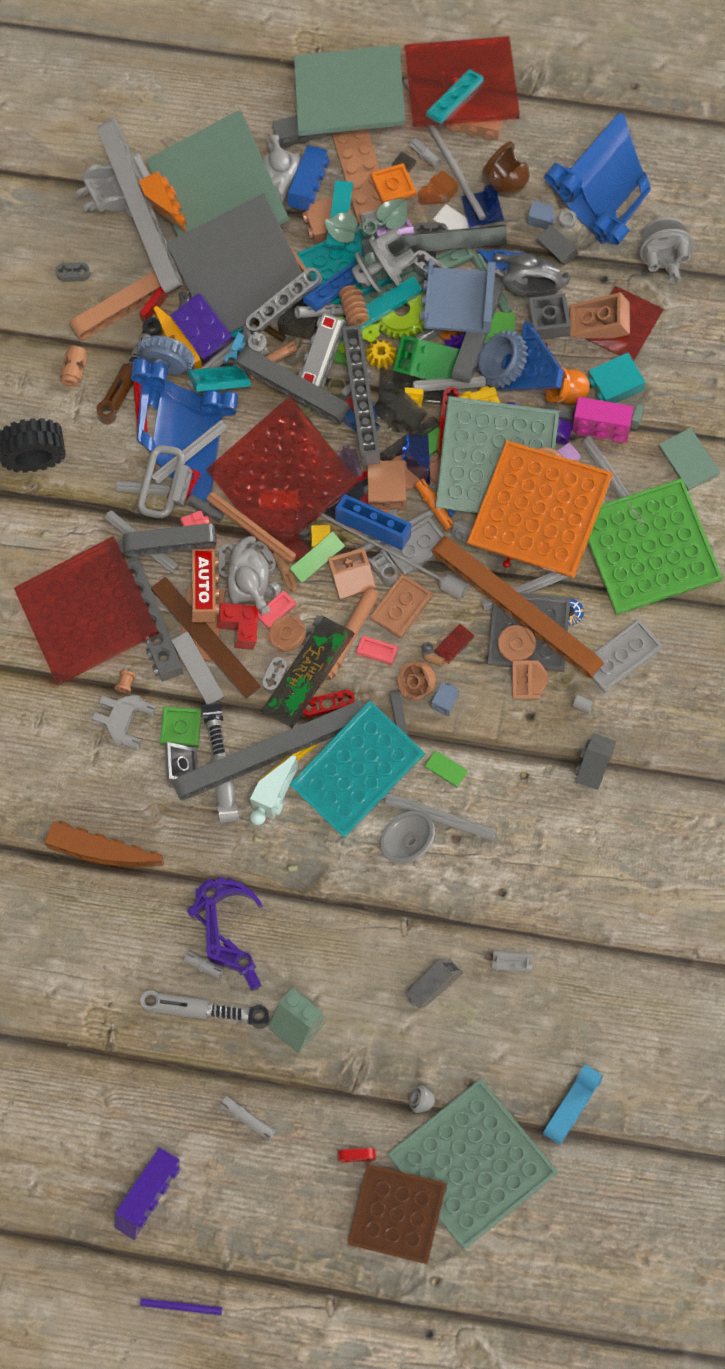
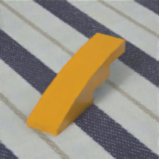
[154,306,202,369]

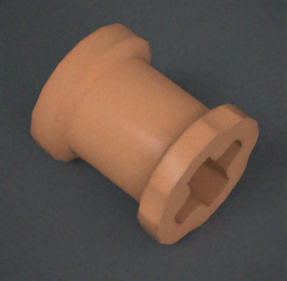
[114,670,136,694]

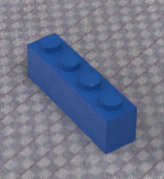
[288,145,330,211]
[335,494,412,550]

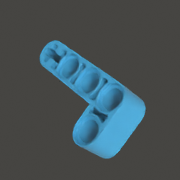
[543,1064,603,1145]

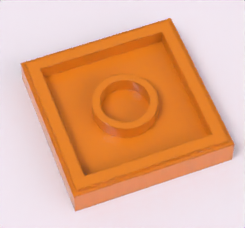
[370,163,417,204]

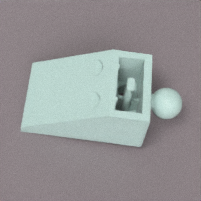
[250,755,298,826]

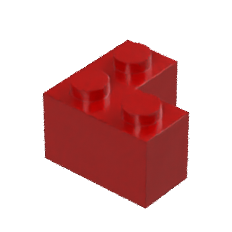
[216,603,258,650]

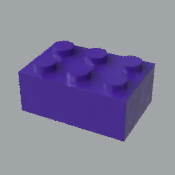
[170,293,235,361]

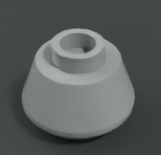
[409,1085,435,1113]

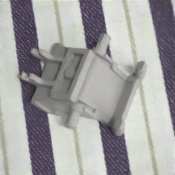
[75,153,150,220]

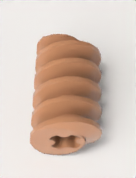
[339,286,369,326]

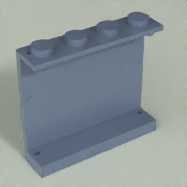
[421,258,496,333]

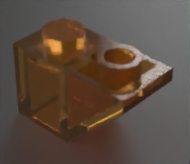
[418,170,458,205]

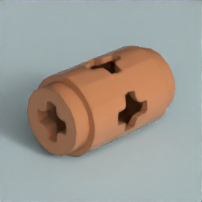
[60,346,87,387]

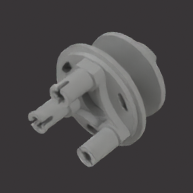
[640,217,694,284]
[352,227,416,293]

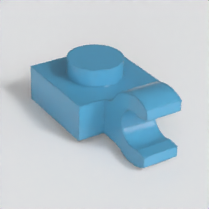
[224,332,246,368]

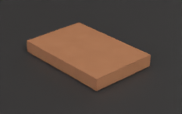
[370,573,433,639]

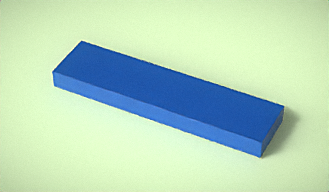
[303,262,358,312]

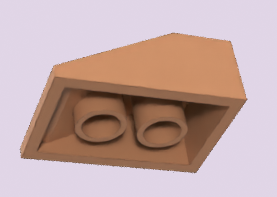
[570,292,630,338]

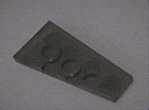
[378,367,453,403]

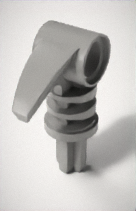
[243,325,269,356]

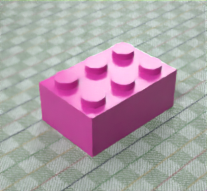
[573,397,634,443]

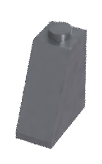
[406,959,463,1008]

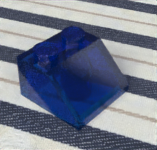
[402,435,430,485]

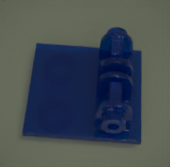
[461,185,504,228]

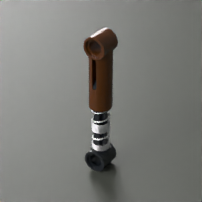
[96,317,162,425]

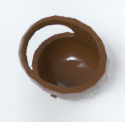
[482,141,530,196]

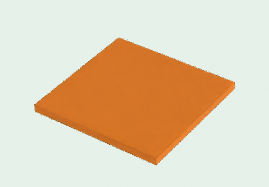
[467,440,613,578]

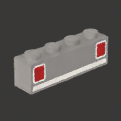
[298,313,347,389]

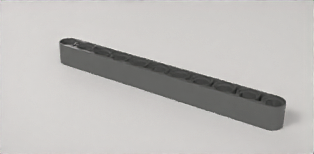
[172,700,365,800]

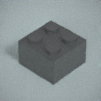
[528,293,571,340]

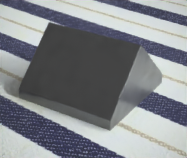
[165,742,198,788]

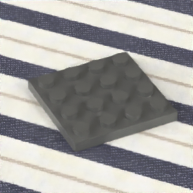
[488,593,571,672]

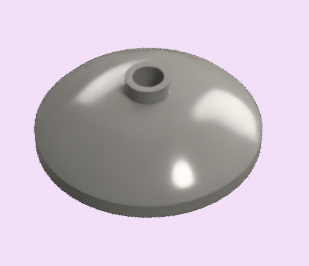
[381,810,435,864]

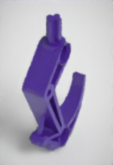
[188,877,263,991]

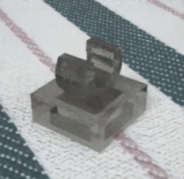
[392,152,416,174]

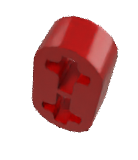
[337,1148,376,1163]

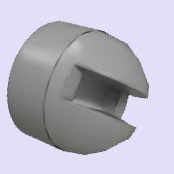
[266,581,282,598]

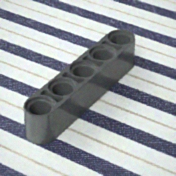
[123,524,216,556]

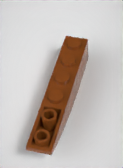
[45,821,164,867]

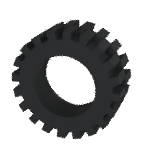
[0,418,66,473]

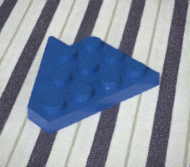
[498,321,564,392]

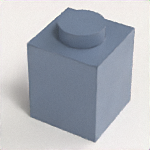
[527,201,556,230]
[432,683,459,716]

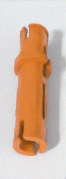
[414,478,454,531]

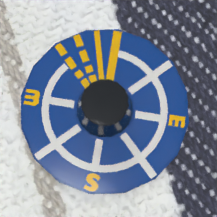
[568,599,584,625]

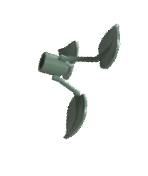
[325,199,407,281]

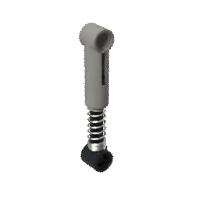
[201,702,240,823]
[140,990,270,1029]

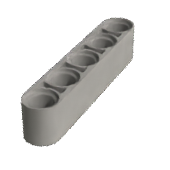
[246,268,322,333]

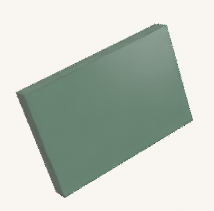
[659,428,720,491]

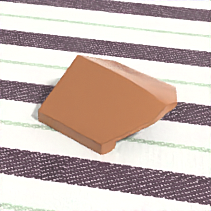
[512,660,548,699]

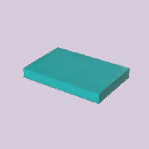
[187,366,251,392]

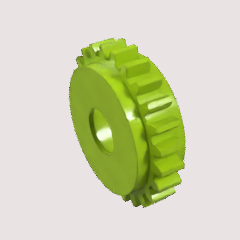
[376,289,426,340]

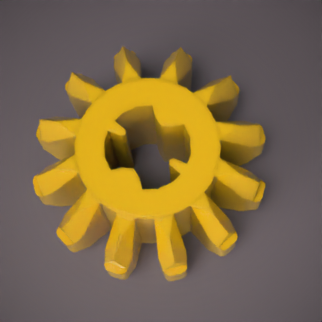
[366,339,397,371]

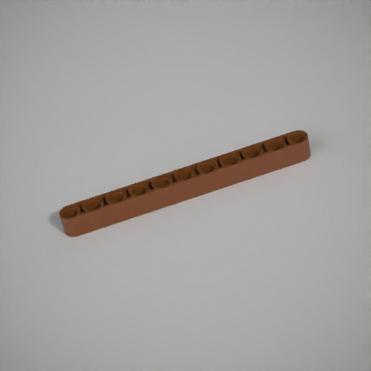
[431,536,604,678]

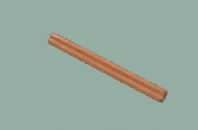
[207,492,296,563]

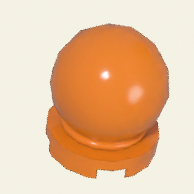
[542,367,590,405]

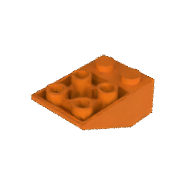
[139,171,187,232]

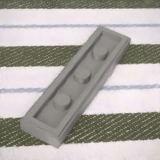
[171,631,225,704]

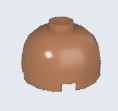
[397,661,437,700]

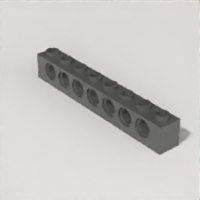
[342,325,380,466]
[108,539,183,682]

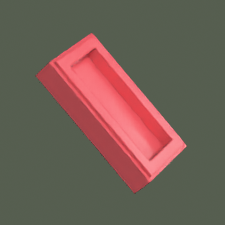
[258,590,297,629]
[356,635,398,666]

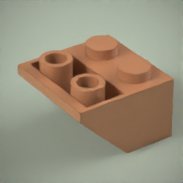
[328,548,376,600]

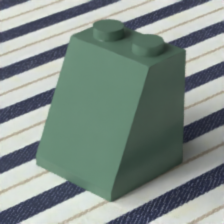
[268,988,325,1054]

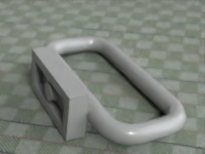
[138,445,193,518]

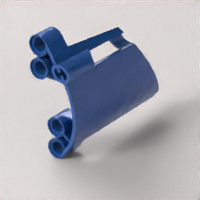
[544,113,651,245]
[131,359,238,502]

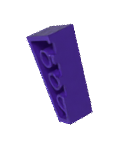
[114,1148,181,1240]

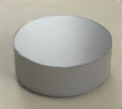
[558,210,577,229]

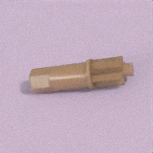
[273,552,299,592]

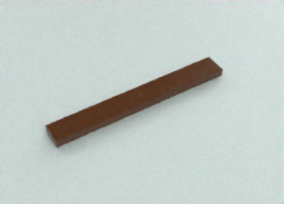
[151,577,261,699]

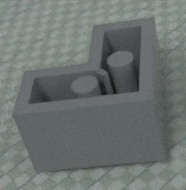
[575,733,616,790]

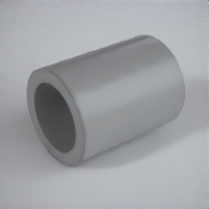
[572,695,594,714]

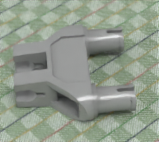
[92,695,157,751]

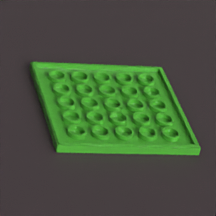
[588,478,723,615]

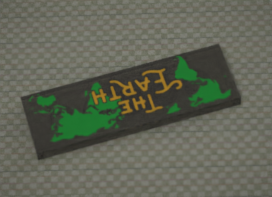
[261,617,355,729]

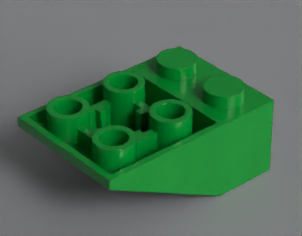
[393,335,460,380]

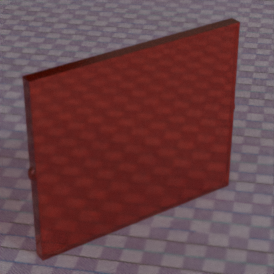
[585,286,664,361]

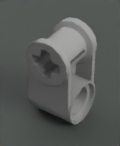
[368,549,398,586]

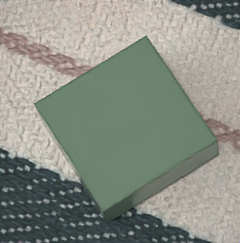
[631,404,644,430]

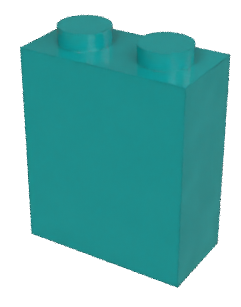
[588,353,646,403]

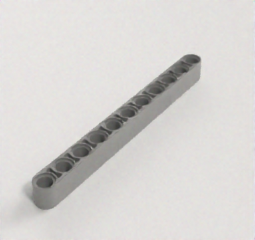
[97,117,183,293]

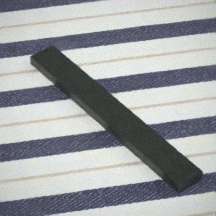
[362,225,507,257]

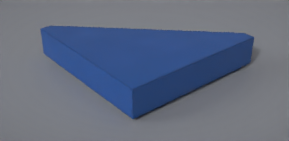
[477,248,523,272]

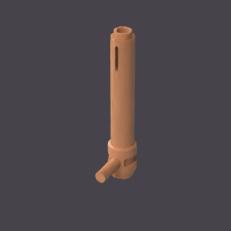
[305,588,378,680]

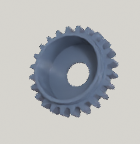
[477,330,528,388]
[136,336,195,375]

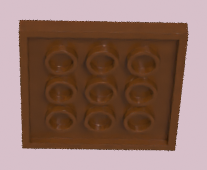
[347,1164,447,1265]

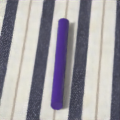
[140,1298,223,1316]

